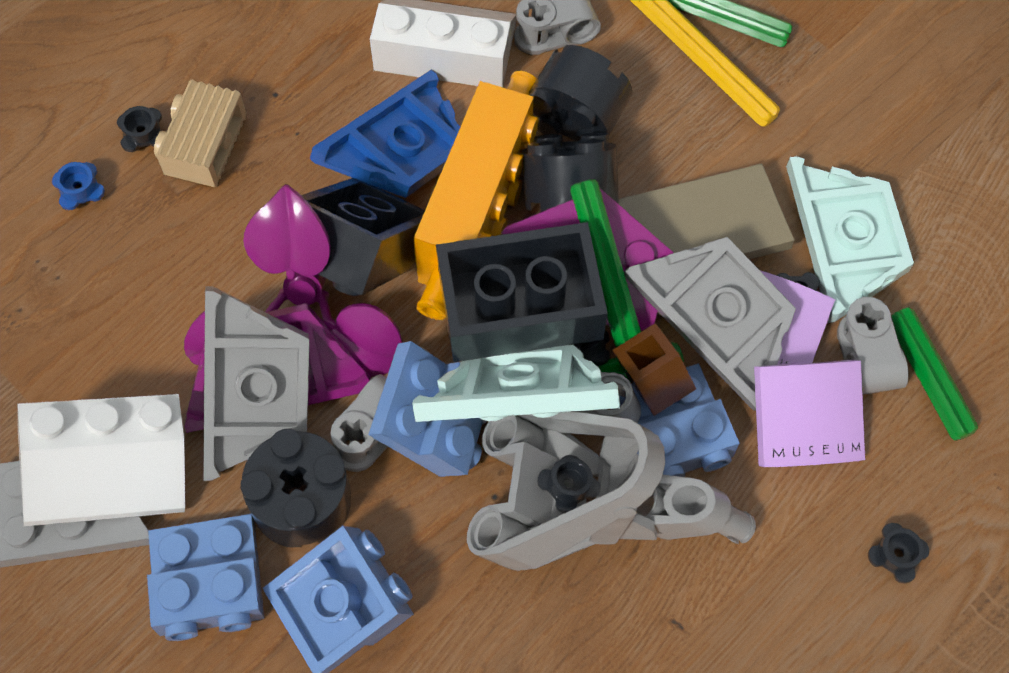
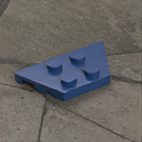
[310,69,461,198]

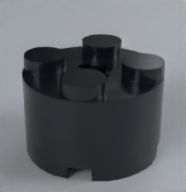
[529,45,633,141]
[522,132,619,212]
[240,429,351,548]

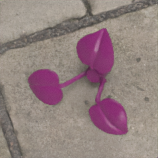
[184,184,403,377]

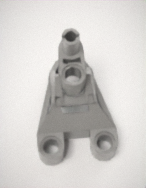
[467,411,756,571]

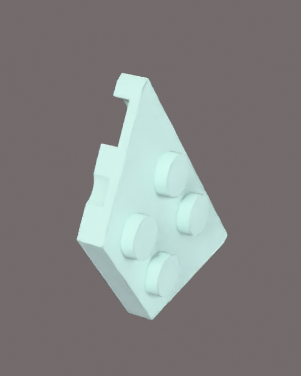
[786,156,914,323]
[412,345,620,422]

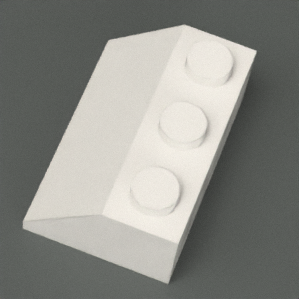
[370,0,517,87]
[18,394,185,526]

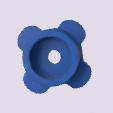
[52,162,105,210]

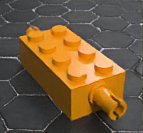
[414,71,539,320]

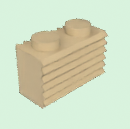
[154,79,246,187]

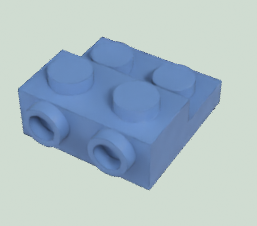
[368,341,487,477]
[610,363,740,477]
[147,514,264,641]
[262,526,414,673]

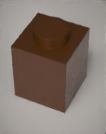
[613,323,696,416]

